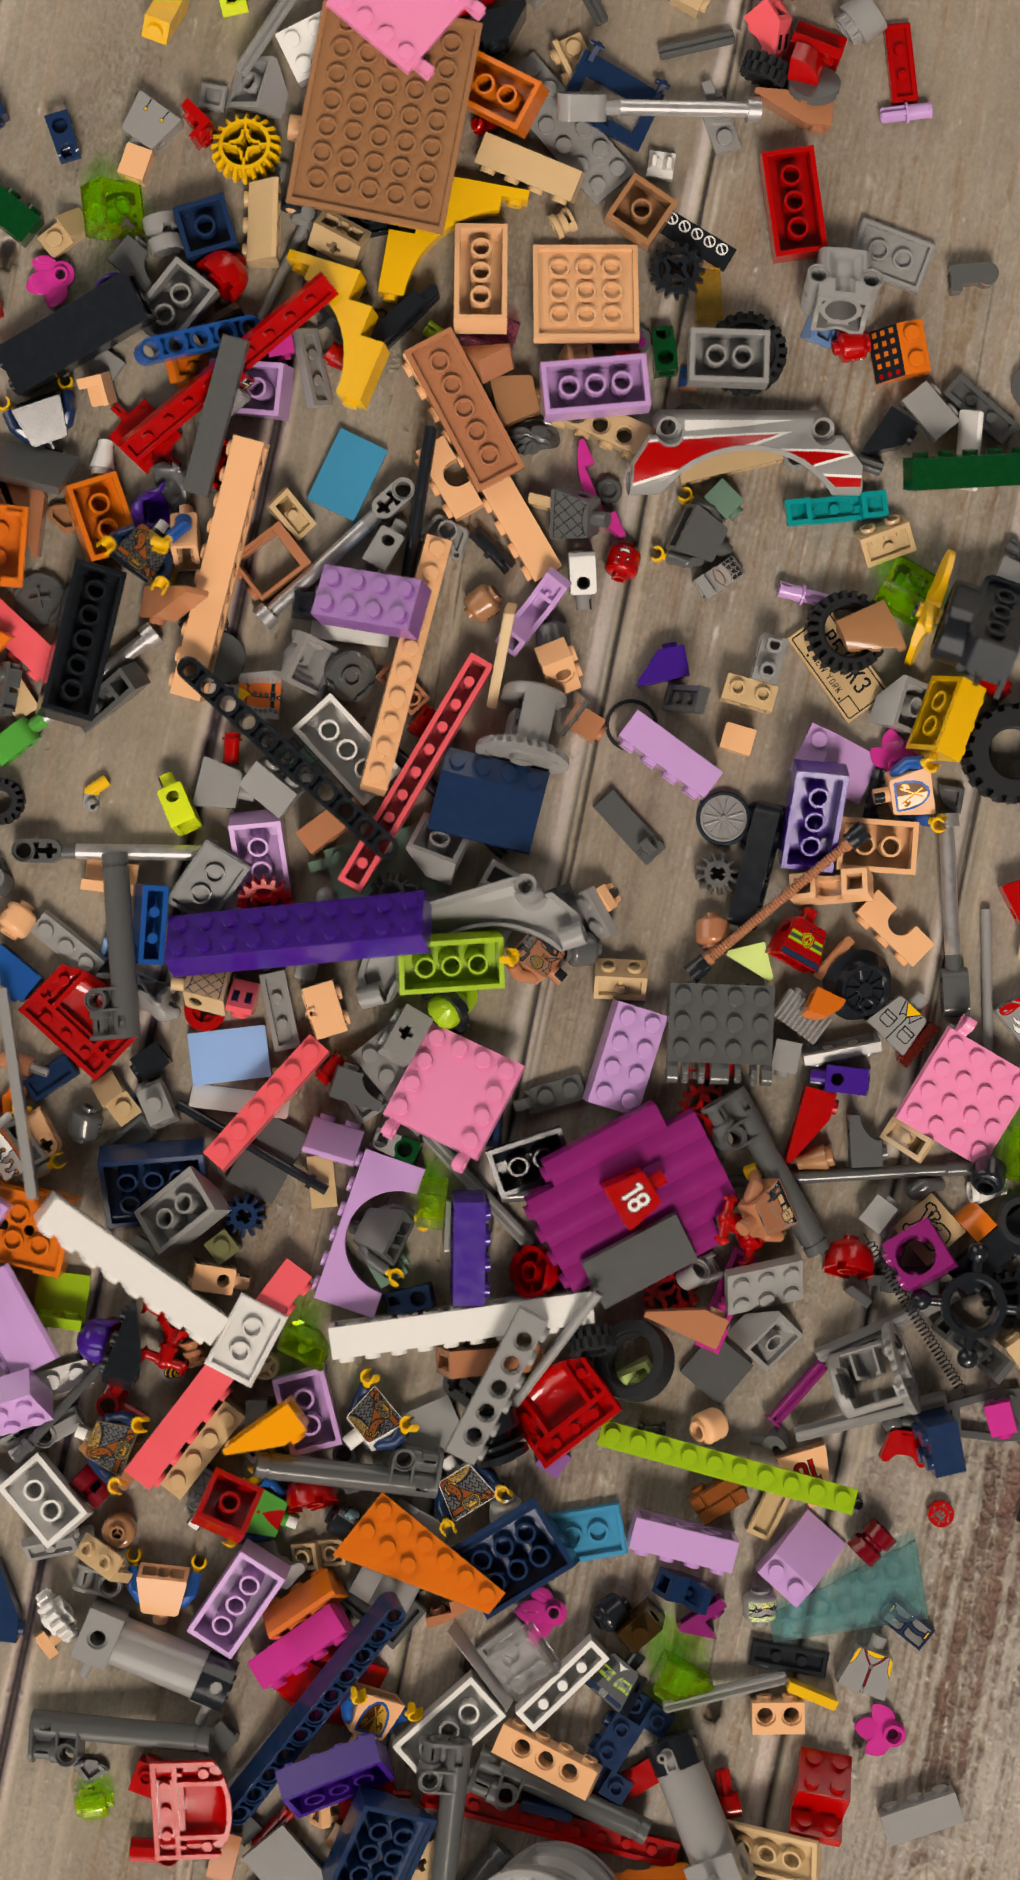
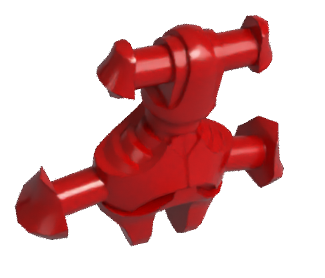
[714,1195,765,1266]
[141,1298,189,1376]

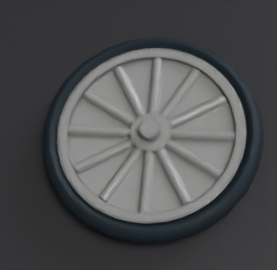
[696,791,751,846]

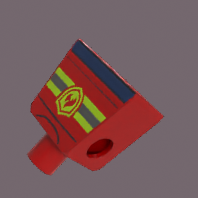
[765,907,826,973]

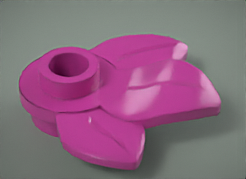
[26,255,75,309]
[870,729,920,772]
[514,1587,567,1639]
[854,1703,906,1756]

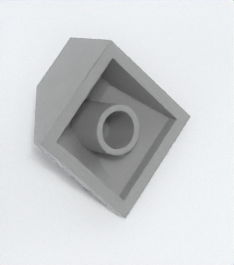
[225,56,288,119]
[869,675,929,735]
[406,812,469,885]
[728,1311,804,1372]

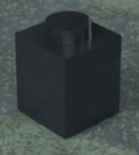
[129,1041,173,1081]

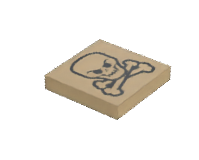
[893,1192,966,1266]

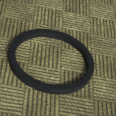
[605,699,658,752]

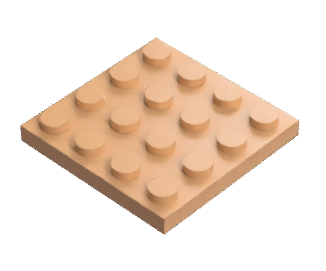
[533,245,640,344]

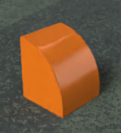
[801,987,846,1020]
[953,1201,997,1242]

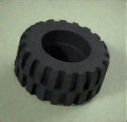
[961,703,1020,804]

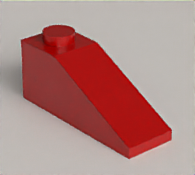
[783,1085,839,1163]

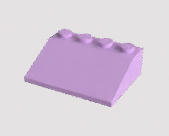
[0,1263,60,1376]

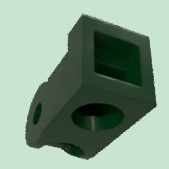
[651,325,679,379]

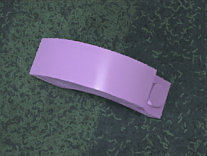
[495,567,572,657]

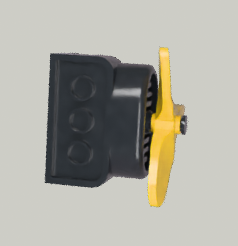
[904,549,1020,700]

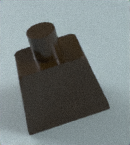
[613,1597,665,1654]

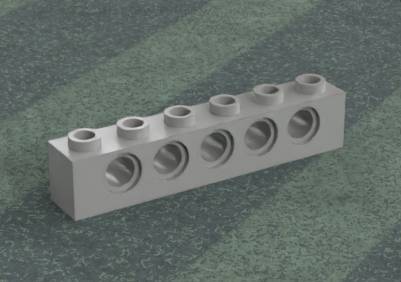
[445,1305,550,1466]

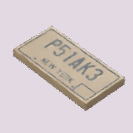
[787,612,887,724]

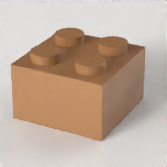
[604,172,678,253]

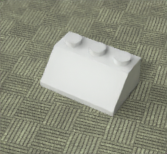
[0,1452,94,1549]

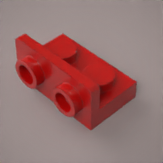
[180,98,217,151]

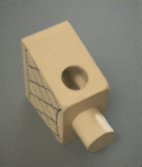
[171,972,235,1016]

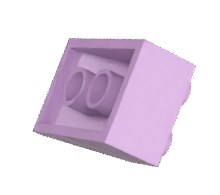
[209,358,294,421]
[787,723,876,805]
[228,809,292,891]
[302,1113,365,1166]
[755,1508,846,1608]

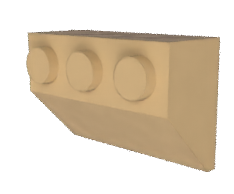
[242,177,282,269]

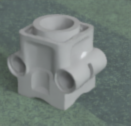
[800,247,884,334]

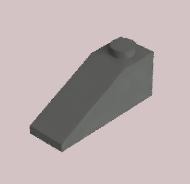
[81,661,151,733]

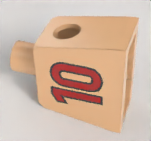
[775,1440,830,1508]

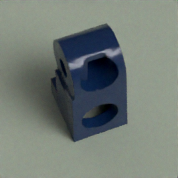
[44,109,82,164]
[384,1281,437,1315]

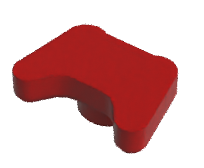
[878,1429,925,1468]

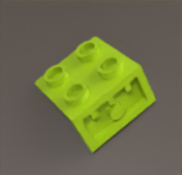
[34,1272,91,1331]

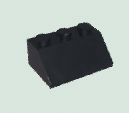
[485,1125,567,1198]

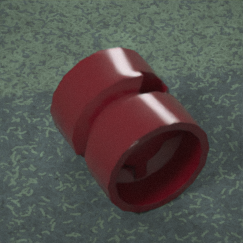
[69,1463,111,1509]
[847,1517,897,1567]

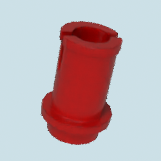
[407,704,436,739]
[222,732,243,765]
[315,1052,346,1086]

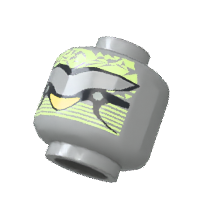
[743,1585,777,1627]

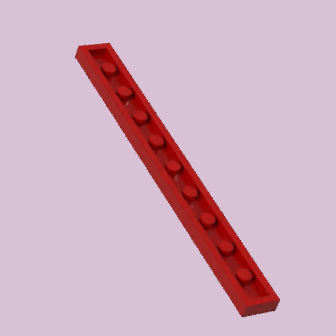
[118,272,339,464]
[421,1792,681,1867]

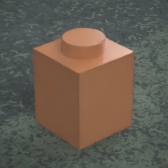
[565,704,607,744]

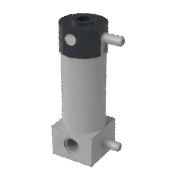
[70,1596,240,1727]
[644,1728,757,1880]

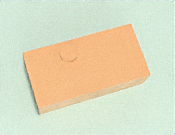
[454,223,508,334]

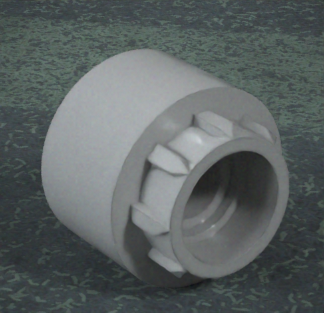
[835,0,887,45]

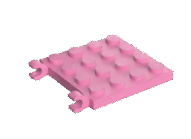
[893,1014,1020,1163]

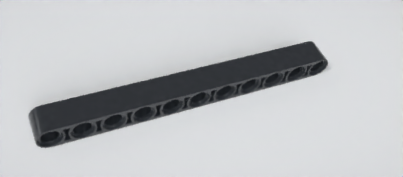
[177,656,399,860]

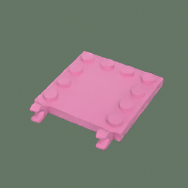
[326,0,486,82]
[381,1022,525,1174]

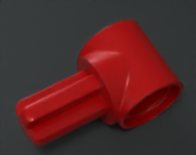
[714,1767,742,1819]

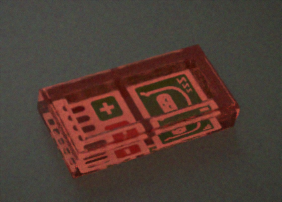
[896,1022,941,1068]

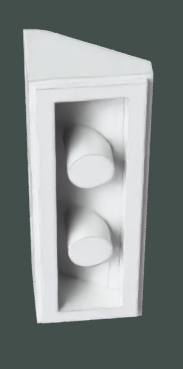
[956,409,984,491]

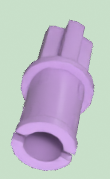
[879,101,933,124]
[776,580,829,605]

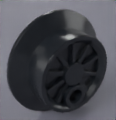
[823,949,891,1020]

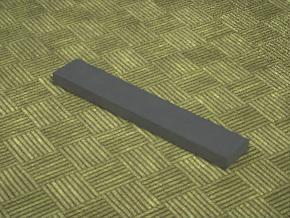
[182,334,250,498]

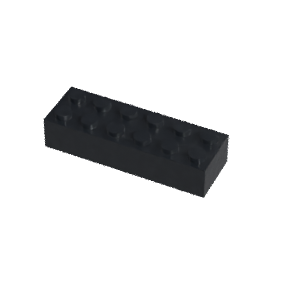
[35,558,127,729]

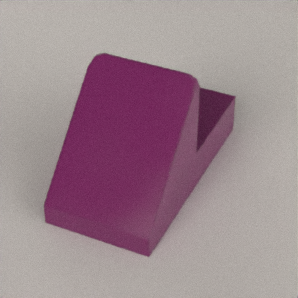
[676,1593,727,1639]

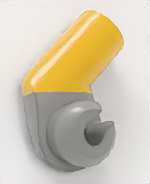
[82,774,111,812]

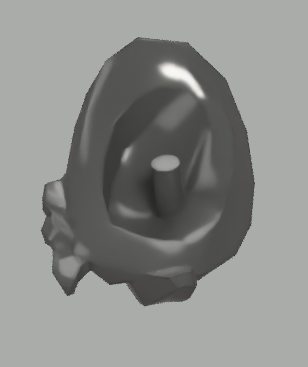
[508,418,560,456]
[151,461,190,513]

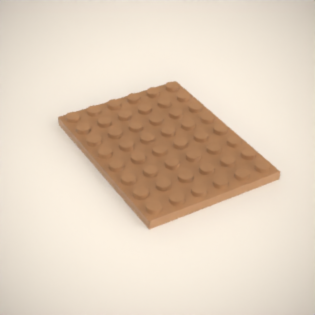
[286,0,483,235]

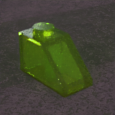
[416,1176,449,1230]
[276,1319,331,1372]

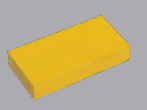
[785,1676,839,1711]

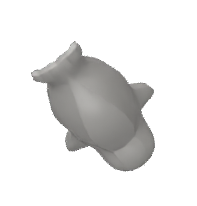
[96,964,181,1022]

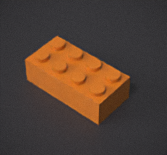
[467,50,550,139]

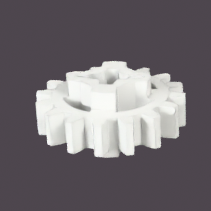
[35,1588,79,1643]

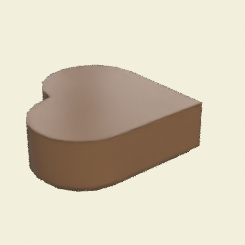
[47,503,76,535]

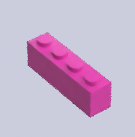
[247,1602,354,1690]

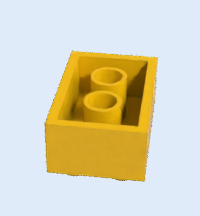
[905,675,987,762]

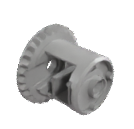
[475,680,570,775]
[827,1321,921,1418]

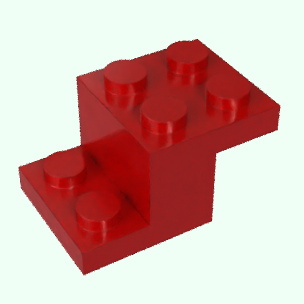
[788,1746,852,1847]

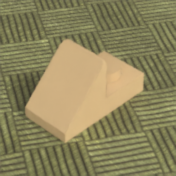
[37,207,95,260]
[267,487,317,542]
[90,1069,143,1127]
[879,1116,935,1164]

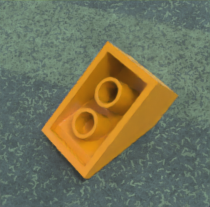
[222,1395,309,1455]

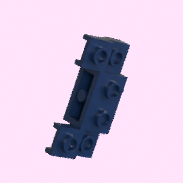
[575,1691,676,1806]

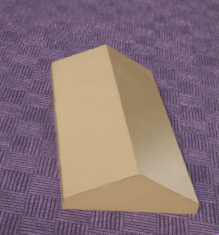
[727,1819,822,1880]

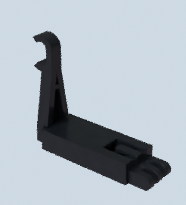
[317,284,440,350]

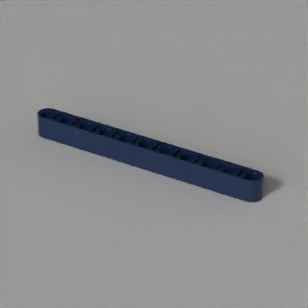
[229,1592,406,1825]

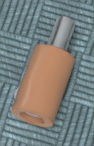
[0,1049,50,1077]

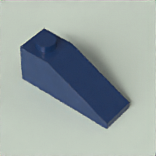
[0,1556,26,1643]

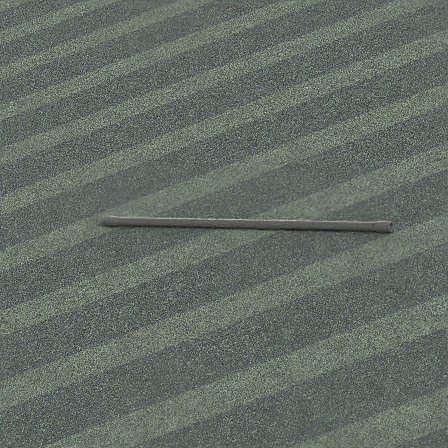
[501,1160,971,1203]

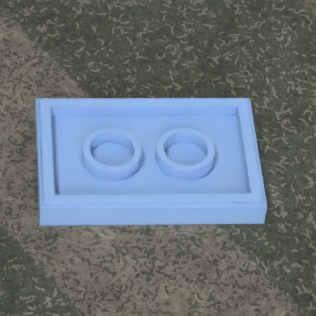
[187,1024,272,1086]

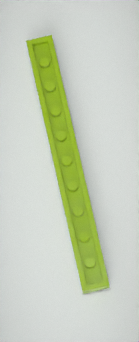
[596,1421,858,1515]

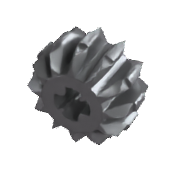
[694,852,739,896]

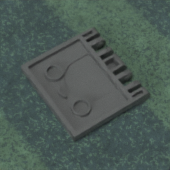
[665,982,775,1086]

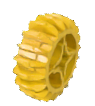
[211,112,282,186]

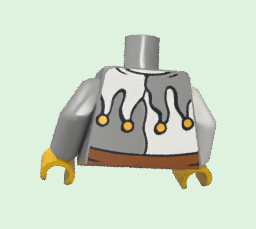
[0,1105,68,1182]

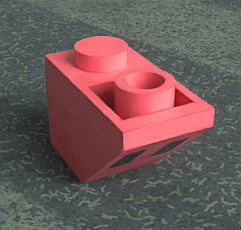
[744,0,792,59]
[225,978,261,1019]

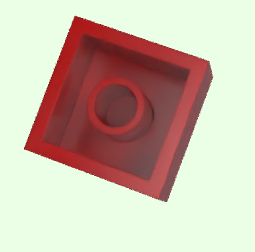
[191,1467,264,1544]

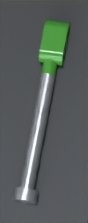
[0,622,164,767]

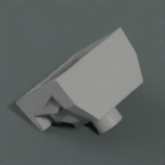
[273,629,342,698]

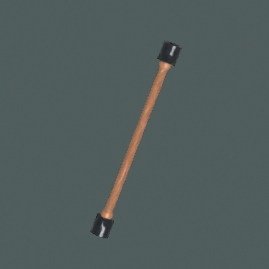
[684,821,872,983]

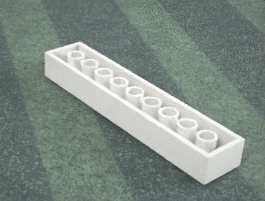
[328,1286,595,1363]

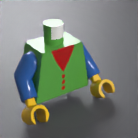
[221,1467,300,1548]

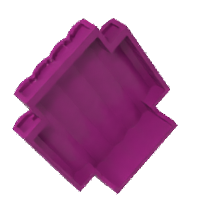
[523,1100,740,1293]

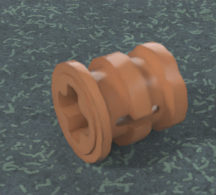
[178,1338,207,1368]

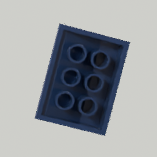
[427,747,550,855]
[97,1138,209,1229]
[451,1496,580,1620]
[321,1786,438,1880]

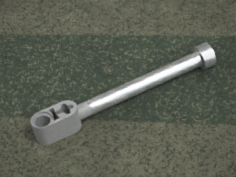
[556,91,762,123]
[252,477,415,630]

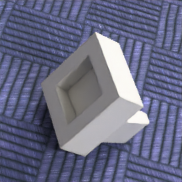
[646,150,676,182]

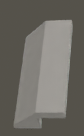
[349,1498,453,1613]

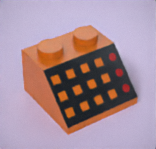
[868,319,931,385]

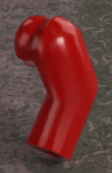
[471,118,498,136]

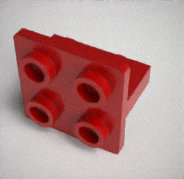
[784,21,847,72]

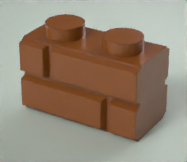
[687,1477,750,1527]

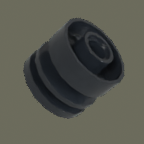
[467,1406,529,1468]

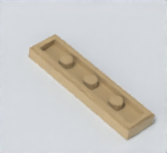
[486,602,517,709]

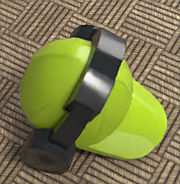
[421,990,478,1035]

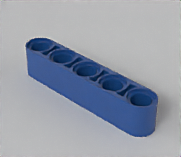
[134,315,261,366]

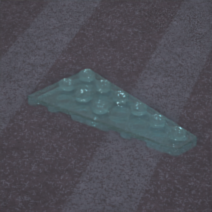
[770,1539,928,1643]

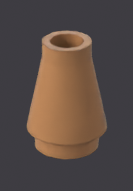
[796,1144,835,1170]

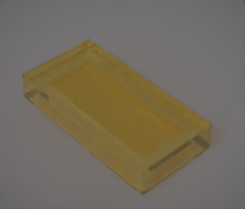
[695,268,723,323]

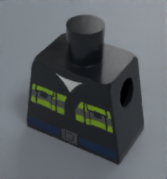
[584,1651,647,1717]

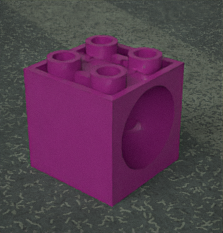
[881,1217,959,1293]

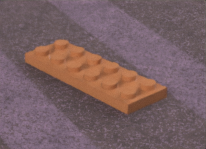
[404,326,525,493]

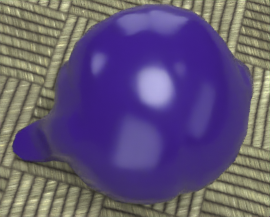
[131,482,170,528]
[77,1317,120,1364]

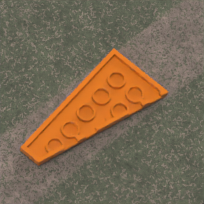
[333,1493,506,1614]

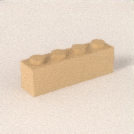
[474,132,586,206]
[677,450,784,487]
[160,1396,246,1500]

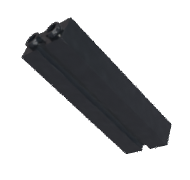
[0,270,158,396]

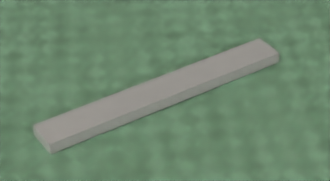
[0,988,40,1201]

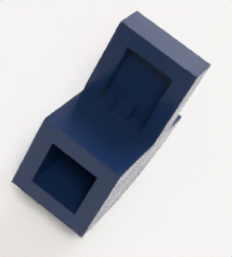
[652,1567,714,1615]

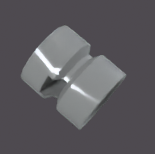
[141,211,184,258]

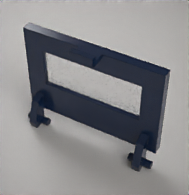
[564,39,670,152]

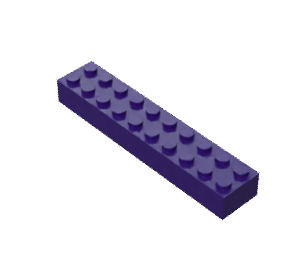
[164,891,432,977]

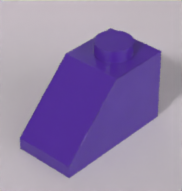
[636,641,690,688]

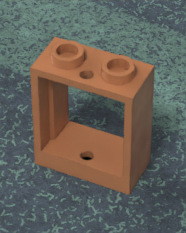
[237,521,312,604]
[296,796,365,855]

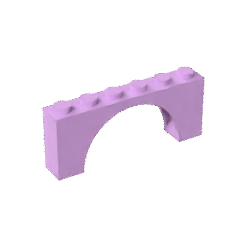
[311,1147,426,1318]

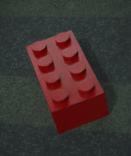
[759,145,828,264]

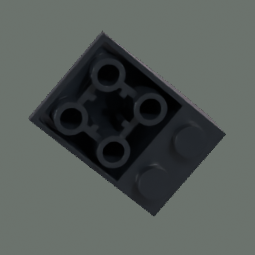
[99,1300,142,1393]

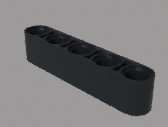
[728,800,786,931]

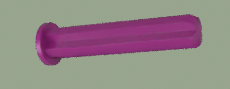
[764,1360,827,1429]

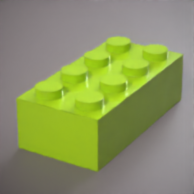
[395,930,505,995]

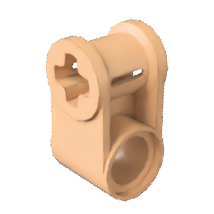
[28,1106,63,1157]

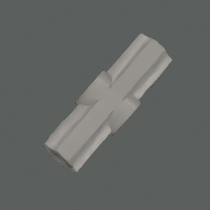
[5,1405,86,1464]

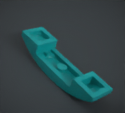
[784,490,889,527]

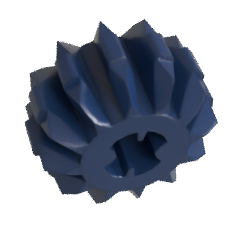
[224,1193,267,1238]

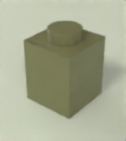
[203,1226,243,1265]

